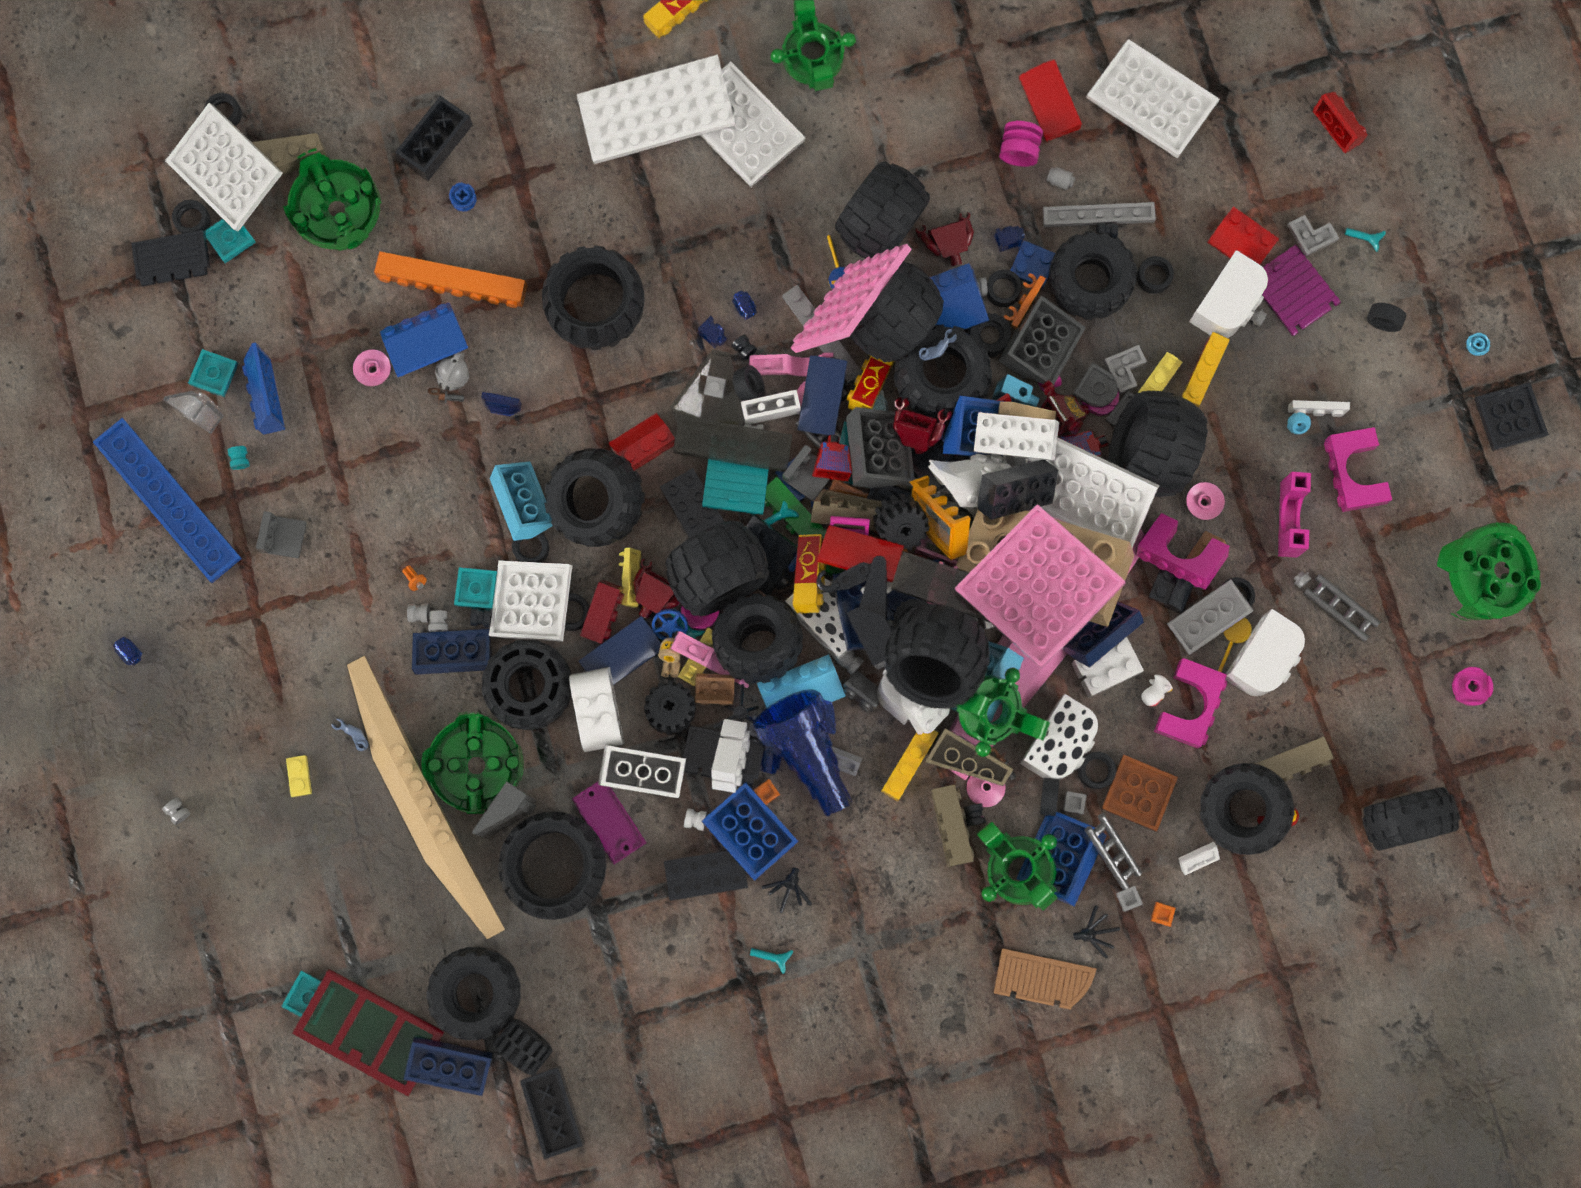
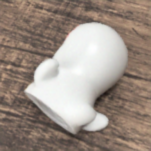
[1141,674,1173,707]

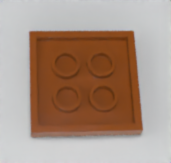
[1101,754,1178,832]

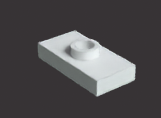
[1179,842,1220,875]

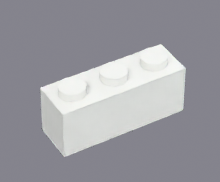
[741,390,801,424]

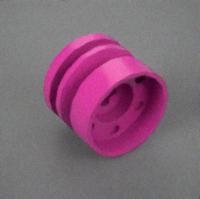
[999,121,1043,167]

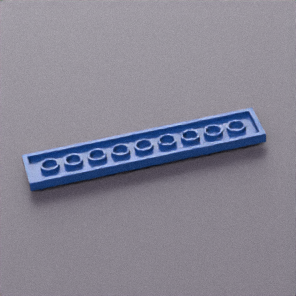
[93,418,242,583]

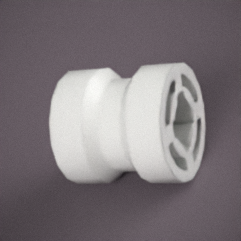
[684,808,707,831]

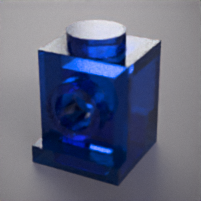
[994,226,1025,252]
[698,316,727,349]

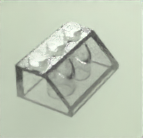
[163,391,224,434]

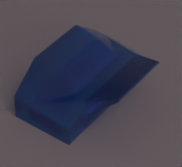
[481,392,522,416]

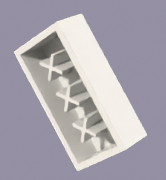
[974,412,1059,461]

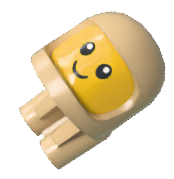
[658,638,681,678]

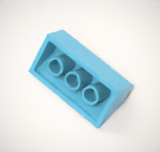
[490,462,553,541]
[950,641,1024,722]
[757,654,845,725]

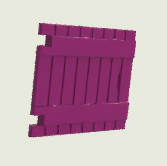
[1262,244,1341,336]

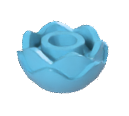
[1466,333,1490,356]
[1287,412,1311,435]

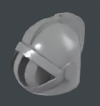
[435,351,469,391]

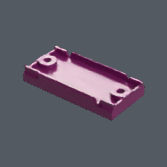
[572,781,647,865]

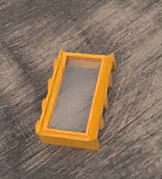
[909,476,970,560]

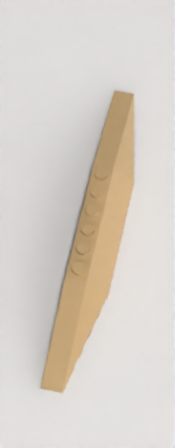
[347,656,505,939]

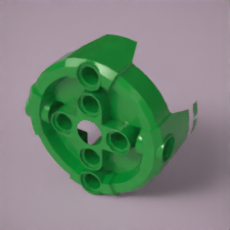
[283,148,382,251]
[1437,522,1541,621]
[422,712,524,814]

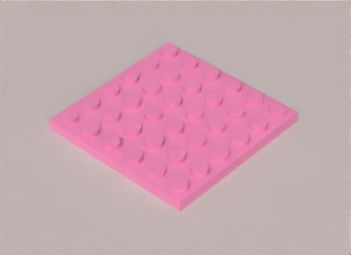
[791,244,911,353]
[954,504,1126,669]

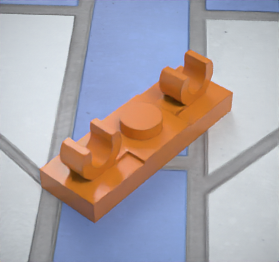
[1003,274,1046,329]

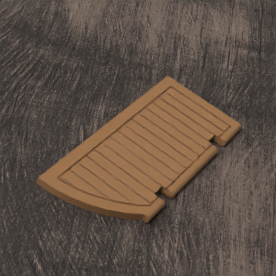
[994,949,1096,1010]

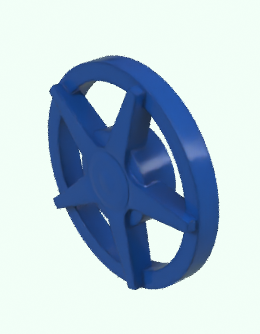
[652,609,688,640]

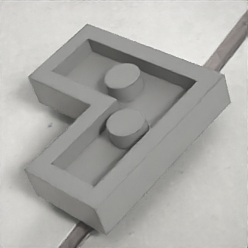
[1287,215,1339,257]
[1104,345,1147,394]

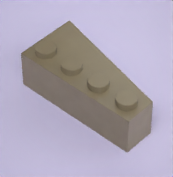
[252,133,329,176]
[811,489,882,531]
[925,728,1013,786]
[1255,737,1334,782]
[931,785,974,868]

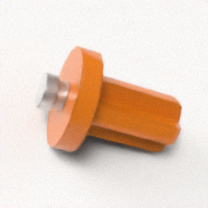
[402,565,427,591]

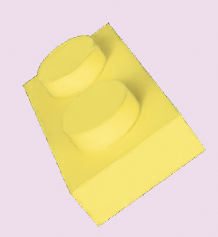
[286,755,312,797]

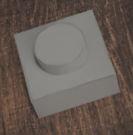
[704,375,727,398]
[1063,791,1086,815]
[1116,886,1142,912]

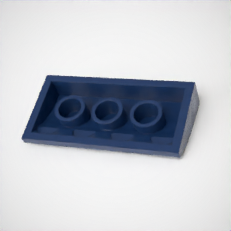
[798,355,848,436]
[1062,601,1144,668]
[579,616,661,686]
[412,629,492,675]
[404,1036,493,1096]

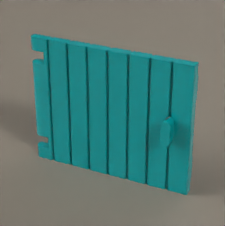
[702,436,772,515]

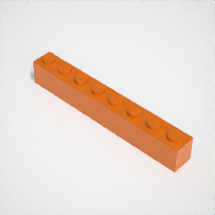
[374,251,527,308]

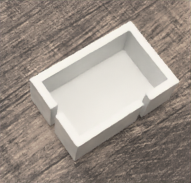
[1071,637,1144,698]
[712,719,750,793]

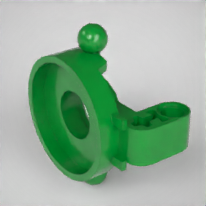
[770,0,856,92]
[956,668,1051,757]
[977,821,1058,911]

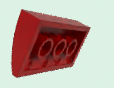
[1019,59,1082,142]
[817,525,904,583]

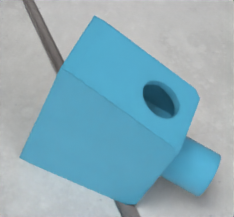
[992,374,1040,407]

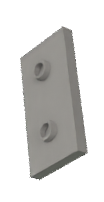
[1167,579,1254,655]

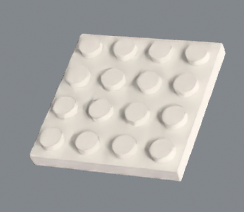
[489,561,572,642]

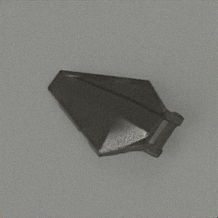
[670,349,745,458]

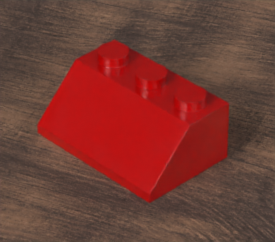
[1313,92,1368,154]
[1207,206,1279,265]
[609,413,677,471]

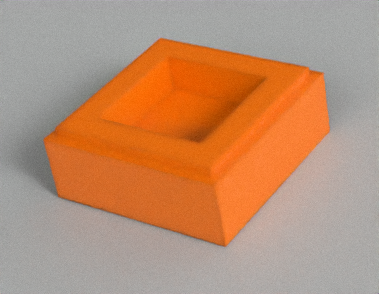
[753,779,780,805]
[1150,902,1176,927]

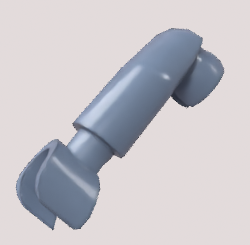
[919,329,957,361]
[331,718,368,751]

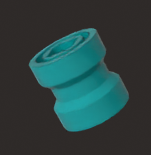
[227,446,250,470]

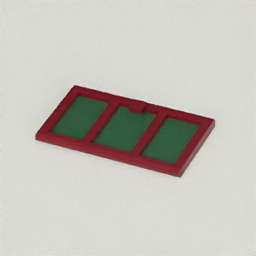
[292,969,445,1096]

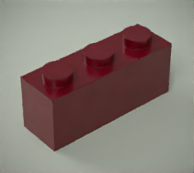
[580,579,625,644]

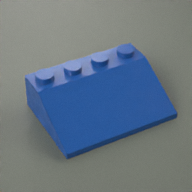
[930,263,990,330]
[380,302,468,377]
[242,342,286,435]
[943,396,1004,457]
[701,783,798,881]
[1016,812,1107,907]

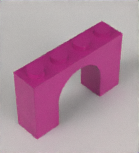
[1324,427,1392,512]
[1278,472,1311,558]
[1137,513,1230,590]
[1154,658,1228,749]

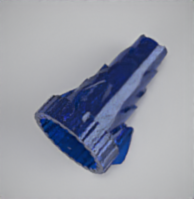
[753,689,852,817]

